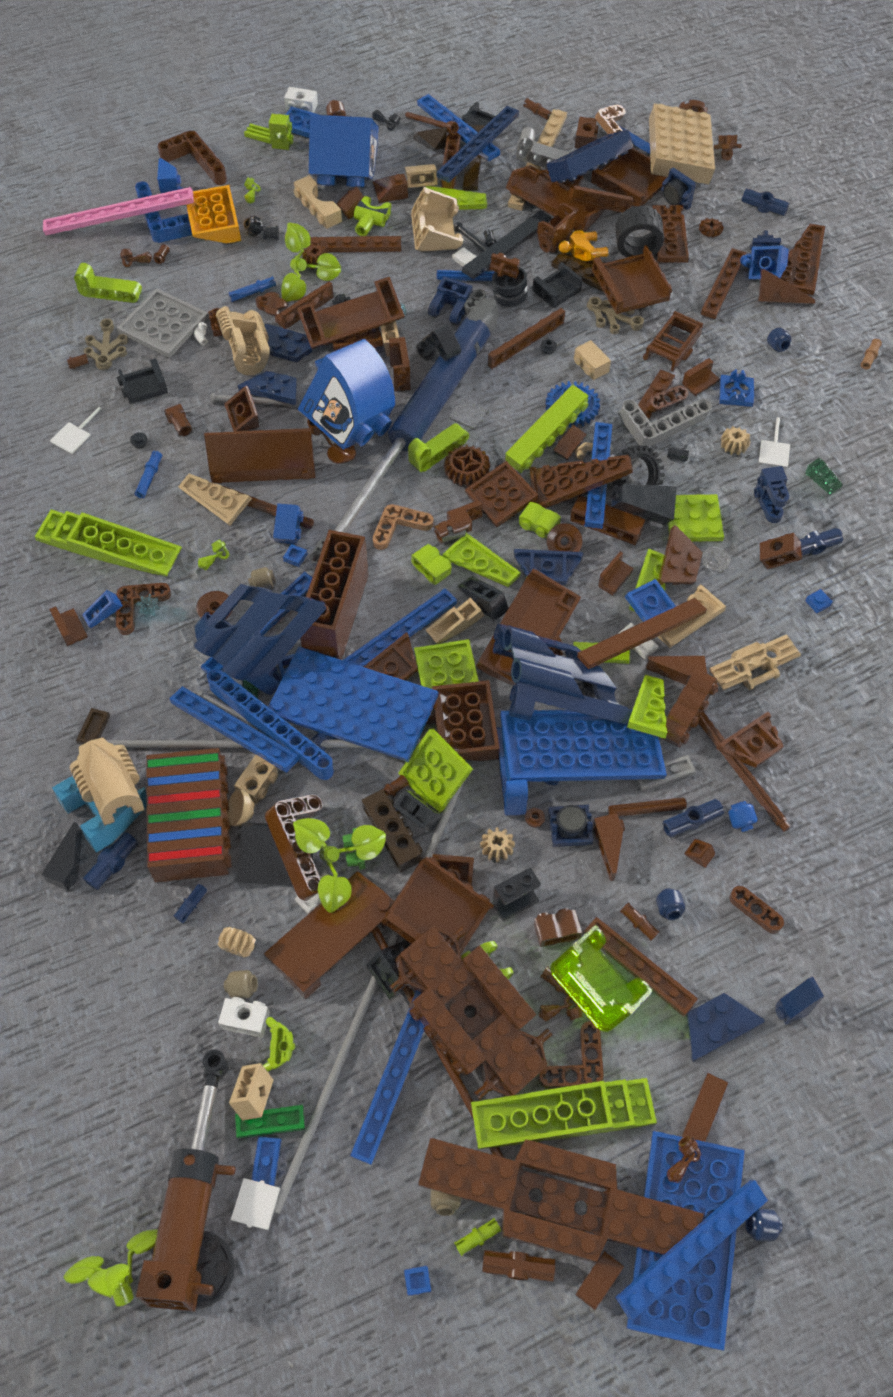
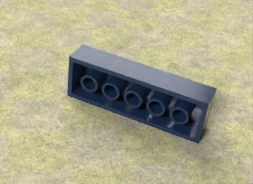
[546,129,633,183]

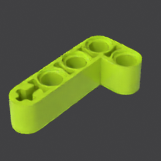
[74,263,142,303]
[408,423,470,472]

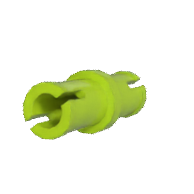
[454,1218,502,1256]

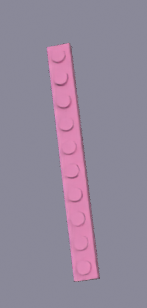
[43,187,194,235]

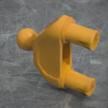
[559,230,608,261]

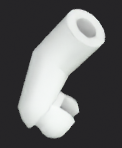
[194,322,208,346]

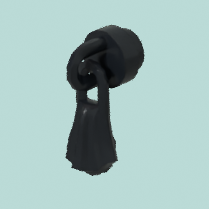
[372,110,401,131]

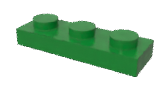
[235,1105,305,1139]

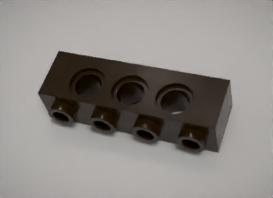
[361,789,423,873]

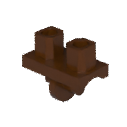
[714,135,741,161]
[490,252,520,278]

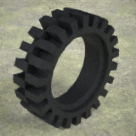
[612,445,665,489]

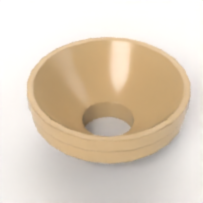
[227,790,255,826]

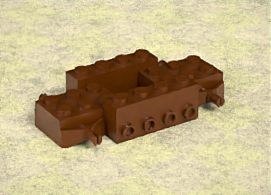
[389,926,553,1100]

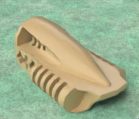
[216,306,270,375]
[70,738,144,826]

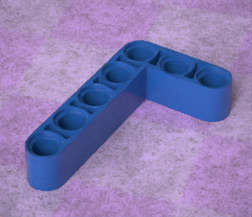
[135,181,192,243]
[497,727,528,816]

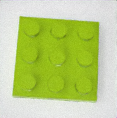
[667,494,724,542]
[414,639,479,689]
[398,729,473,813]

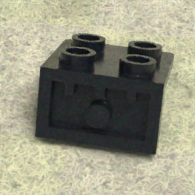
[366,940,410,1000]

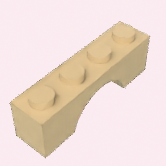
[293,175,342,229]

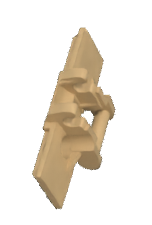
[709,634,801,690]

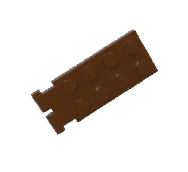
[652,205,689,263]

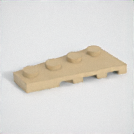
[178,474,252,526]
[658,584,726,648]

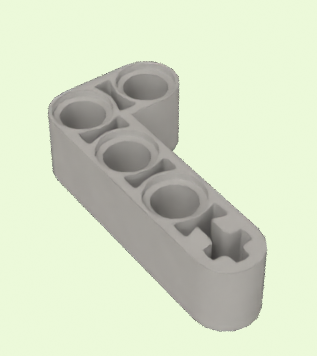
[516,127,569,168]

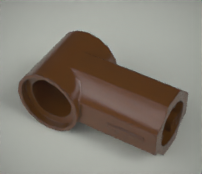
[164,403,192,437]

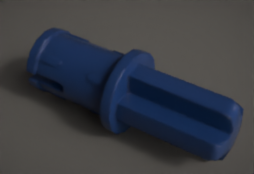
[173,884,207,924]

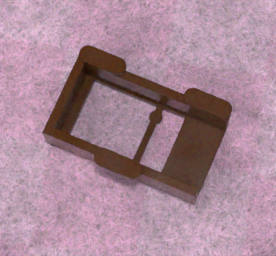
[643,311,703,372]

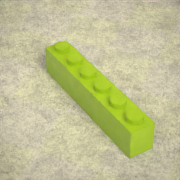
[505,384,589,473]

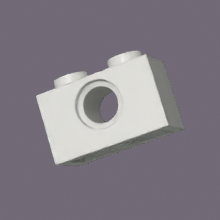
[284,87,318,113]
[218,997,270,1038]

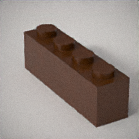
[570,495,646,546]

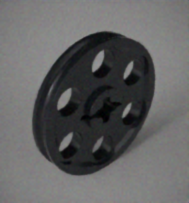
[196,1231,235,1309]

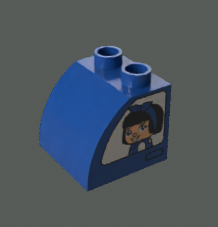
[308,115,379,187]
[298,339,395,450]

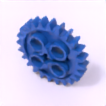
[545,381,600,428]

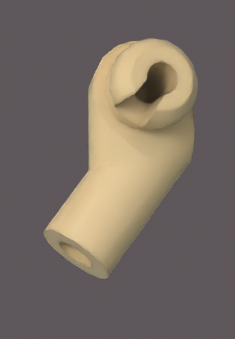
[575,442,593,459]

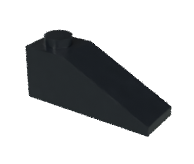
[458,576,509,620]
[42,822,82,891]

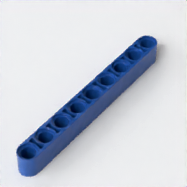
[207,669,334,780]

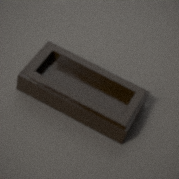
[76,708,111,745]

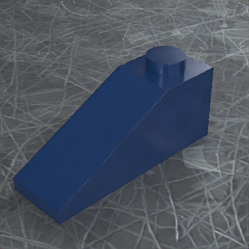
[775,976,824,1025]

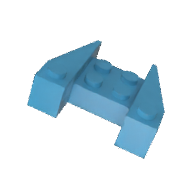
[52,776,147,853]

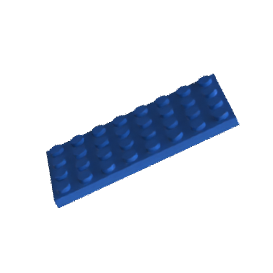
[268,646,439,762]
[500,709,667,782]
[626,1131,745,1351]

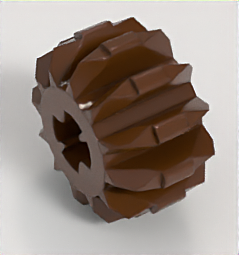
[302,244,328,270]

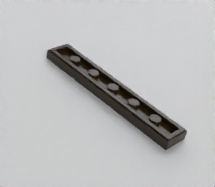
[463,125,485,191]

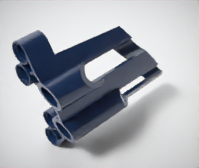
[194,584,326,695]
[493,623,631,725]

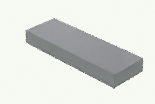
[636,755,696,792]

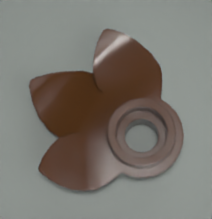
[256,292,288,316]

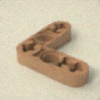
[595,104,625,134]
[373,504,434,550]

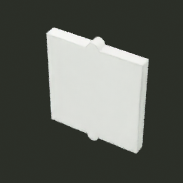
[231,1178,281,1230]

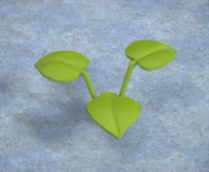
[281,223,341,302]
[293,818,386,913]
[63,1229,158,1306]

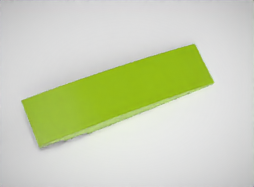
[35,509,182,577]
[471,1078,657,1149]

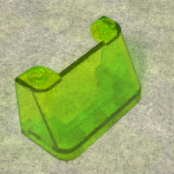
[550,924,653,1032]

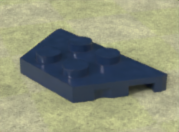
[264,323,312,363]
[238,371,297,405]
[514,549,583,585]
[687,993,765,1062]

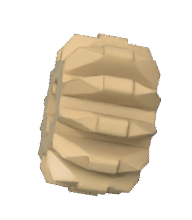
[721,426,750,456]
[480,826,515,863]
[218,927,256,957]

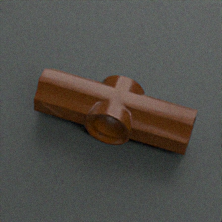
[482,1250,555,1282]

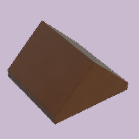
[224,386,259,432]
[432,854,474,886]

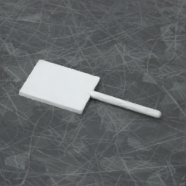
[50,407,101,454]
[758,417,790,468]

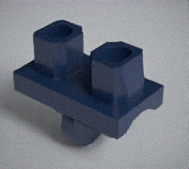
[750,230,781,250]

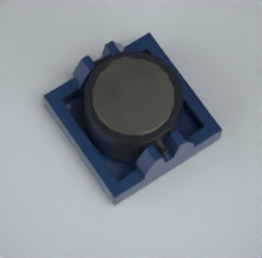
[661,167,696,210]
[548,804,594,847]

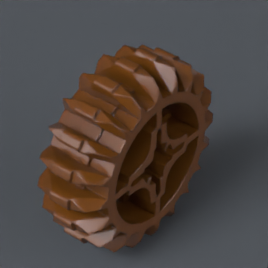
[444,444,490,488]

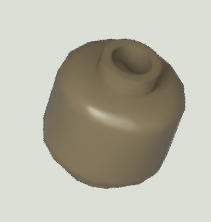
[248,567,276,590]
[224,970,258,999]
[430,1190,461,1216]

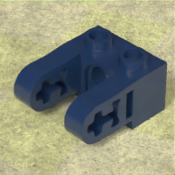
[428,276,473,325]
[754,466,789,523]

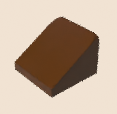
[684,839,715,868]

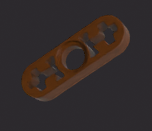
[646,385,688,413]
[729,886,784,934]

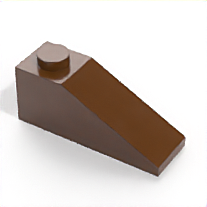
[646,656,707,685]
[593,813,625,881]

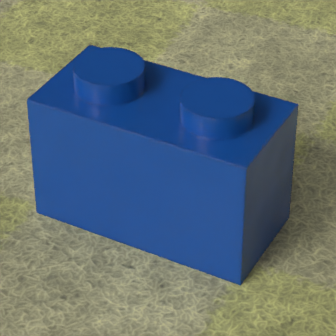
[273,503,303,545]

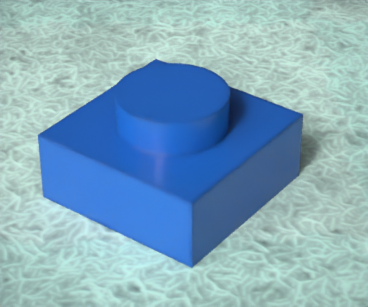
[283,544,308,567]
[805,589,833,614]
[404,1266,431,1296]

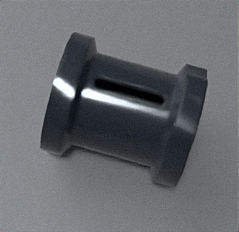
[262,225,279,240]

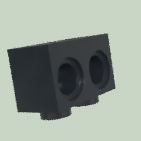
[394,790,443,831]

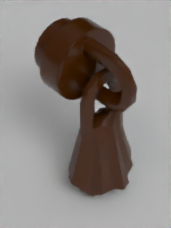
[120,249,152,267]
[538,995,583,1021]
[667,1136,701,1183]

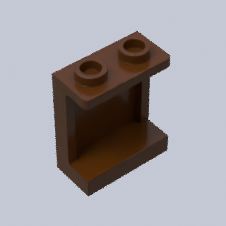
[388,337,411,392]

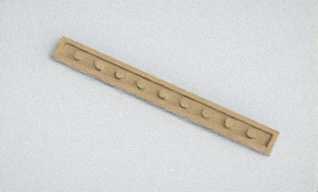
[508,109,567,211]

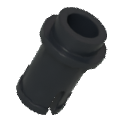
[483,229,497,247]
[667,446,689,461]

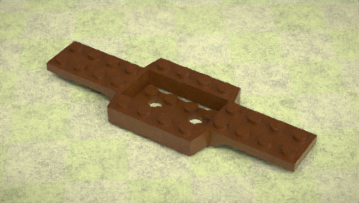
[418,1138,703,1263]

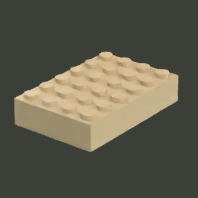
[649,104,715,184]

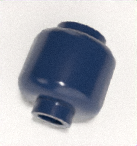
[767,327,792,352]
[656,888,686,921]
[745,1209,783,1242]

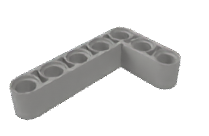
[619,399,712,447]

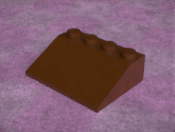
[432,680,500,761]

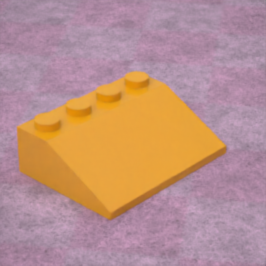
[186,185,242,244]

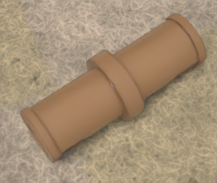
[861,339,882,370]

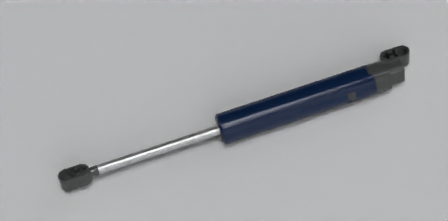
[309,289,499,571]

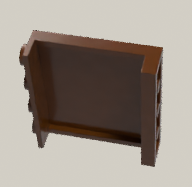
[591,148,667,207]
[592,246,672,314]
[381,856,494,953]

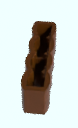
[659,669,719,748]

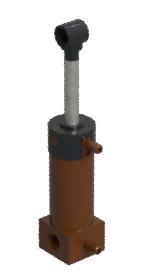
[136,1049,236,1312]

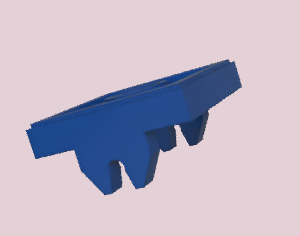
[719,369,754,407]

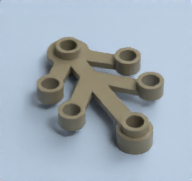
[587,297,644,334]
[84,318,128,370]

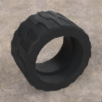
[615,206,664,258]

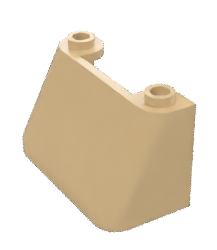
[411,187,463,252]

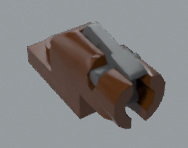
[434,500,482,543]

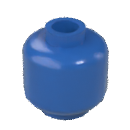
[728,801,758,832]

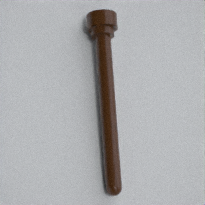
[405,112,459,135]

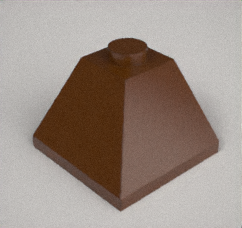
[372,174,408,203]

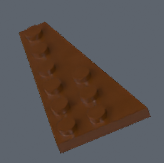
[780,223,825,295]
[529,455,633,508]

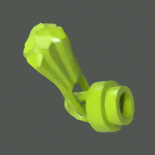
[244,177,261,204]
[198,539,229,571]

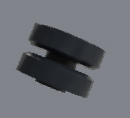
[492,267,528,307]

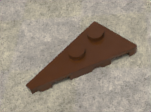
[758,269,816,304]

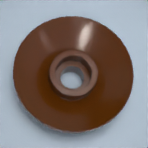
[547,523,582,552]
[196,591,233,619]

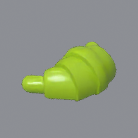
[263,1017,295,1072]

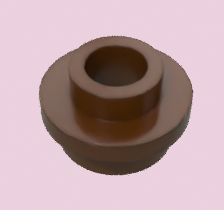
[525,808,545,828]

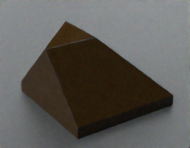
[413,127,447,150]

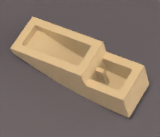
[426,597,485,644]

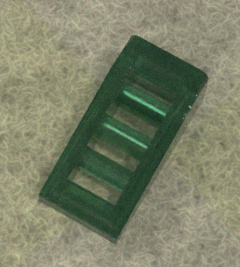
[805,457,843,495]

